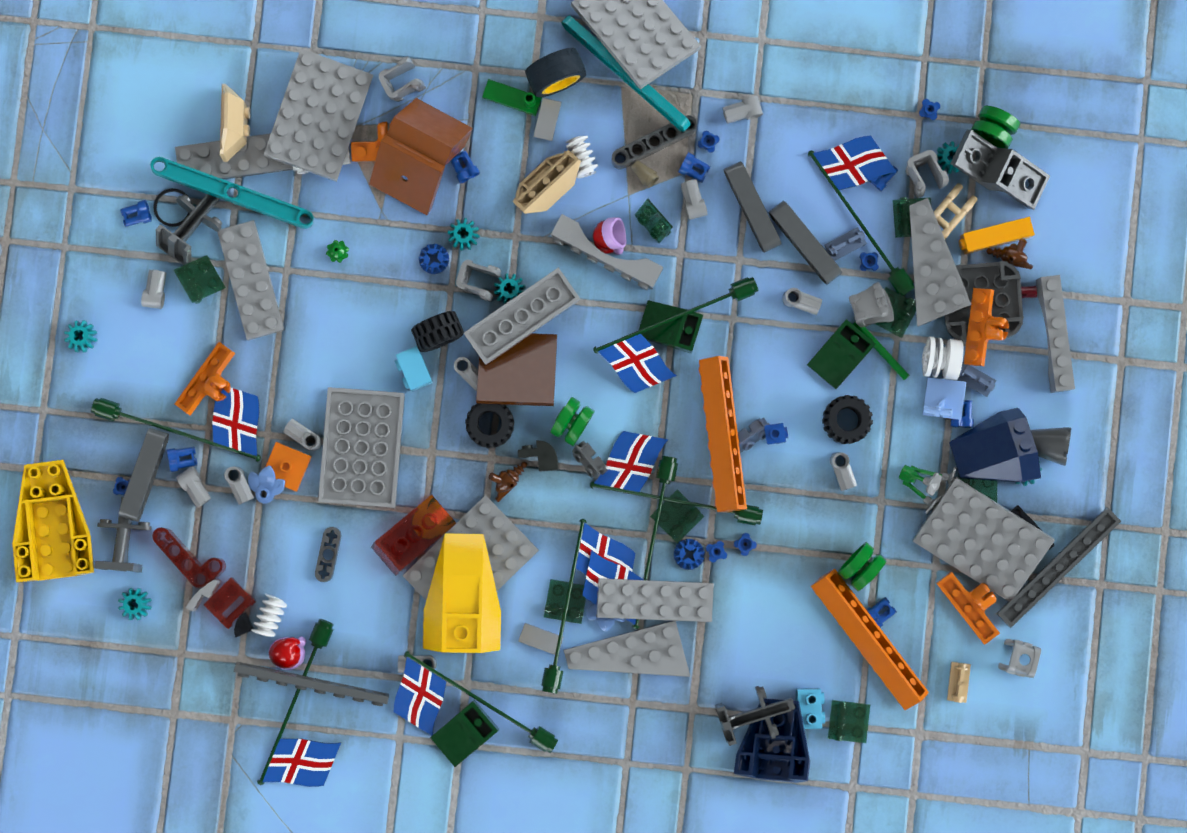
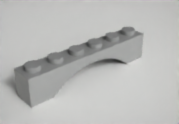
[551,214,663,290]
[1036,275,1075,393]

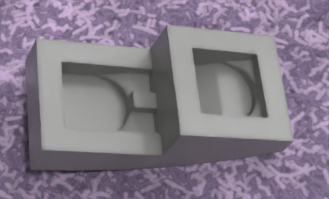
[534,98,561,141]
[186,579,222,612]
[519,623,564,655]

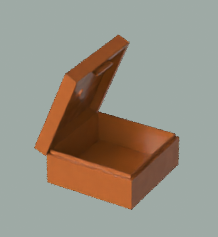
[369,98,473,215]

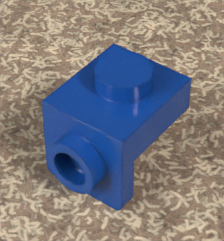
[764,423,788,445]

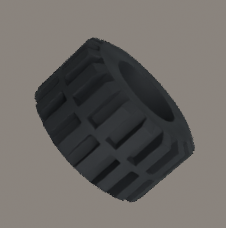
[411,311,464,352]
[822,395,873,444]
[465,403,514,448]

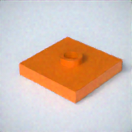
[265,442,312,492]

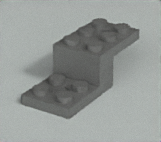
[950,130,1050,210]

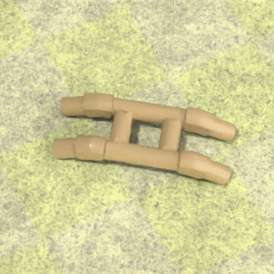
[934,183,978,239]

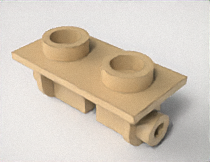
[947,662,971,703]

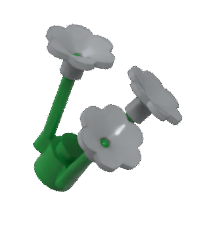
[899,465,956,515]

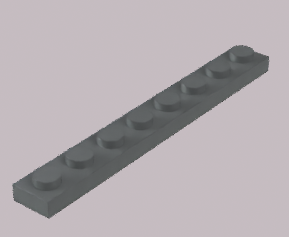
[996,507,1121,628]
[234,662,389,706]

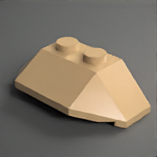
[220,84,250,162]
[513,150,581,214]

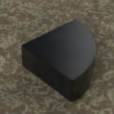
[234,612,254,637]

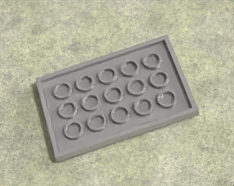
[571,0,701,89]
[264,49,373,182]
[318,387,405,508]
[913,477,1055,601]
[403,495,539,600]

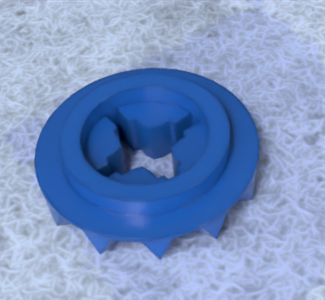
[419,243,449,274]
[674,539,705,570]

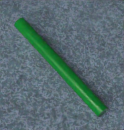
[853,321,910,380]

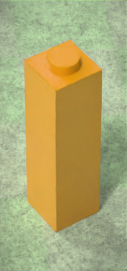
[958,217,1035,254]

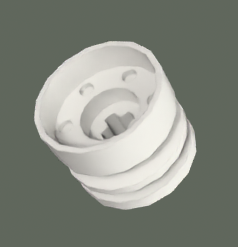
[922,336,963,380]

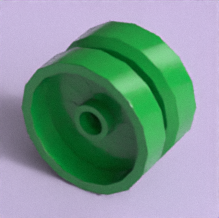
[971,105,1020,149]
[550,397,595,446]
[838,542,887,591]

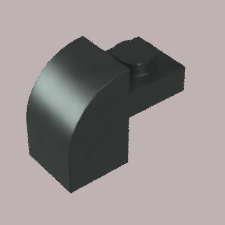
[518,440,558,472]

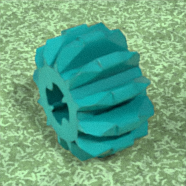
[936,141,959,174]
[447,218,480,251]
[494,273,526,305]
[64,320,97,353]
[118,588,152,620]

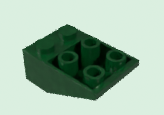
[639,300,703,353]
[807,319,875,389]
[430,699,499,767]

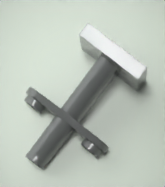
[155,194,222,268]
[94,497,152,572]
[714,686,795,746]

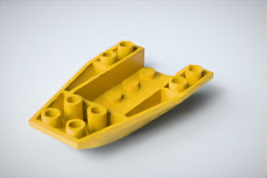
[12,460,94,582]
[423,533,501,653]

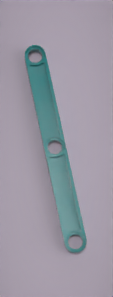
[561,15,691,132]
[150,157,314,229]

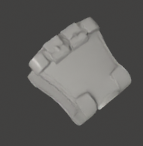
[379,56,426,102]
[905,150,949,198]
[456,260,502,302]
[849,282,894,327]
[998,639,1041,678]

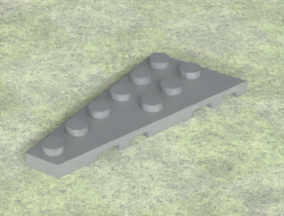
[910,198,972,327]
[564,621,690,677]

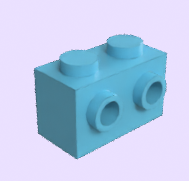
[395,346,433,392]
[796,688,825,729]

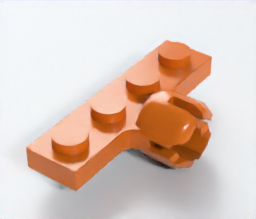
[351,122,392,161]
[963,288,1009,366]
[174,342,235,416]
[936,571,1000,645]

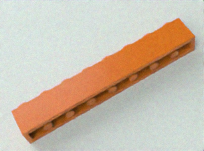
[699,356,747,512]
[811,568,929,710]

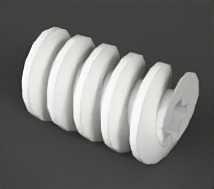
[566,136,598,179]
[251,594,287,637]

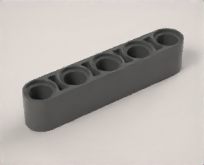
[612,115,697,169]
[723,161,781,253]
[768,201,842,285]
[119,428,169,522]

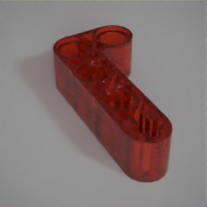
[152,527,226,588]

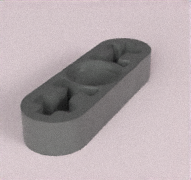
[315,527,342,582]

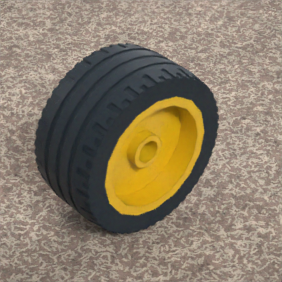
[525,48,586,97]

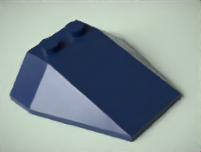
[949,408,1041,482]
[734,699,810,783]

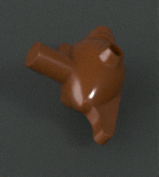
[986,238,1033,269]
[488,461,527,502]

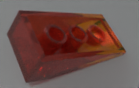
[371,495,456,576]

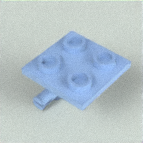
[923,377,967,420]

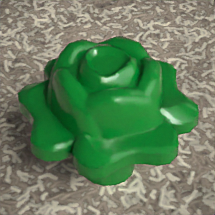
[326,240,349,263]

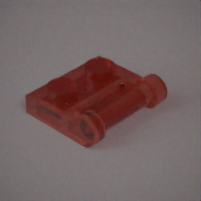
[204,577,256,629]

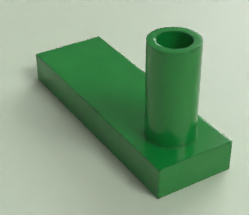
[482,79,542,116]

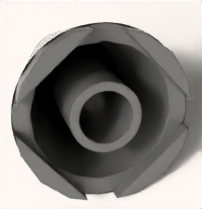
[1031,427,1071,466]

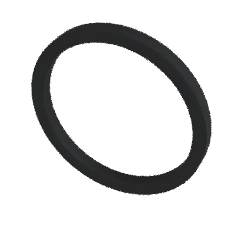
[153,188,192,227]

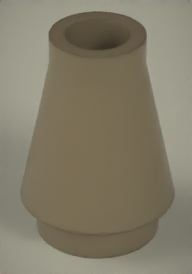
[631,160,659,188]

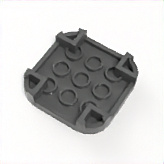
[945,261,1024,342]

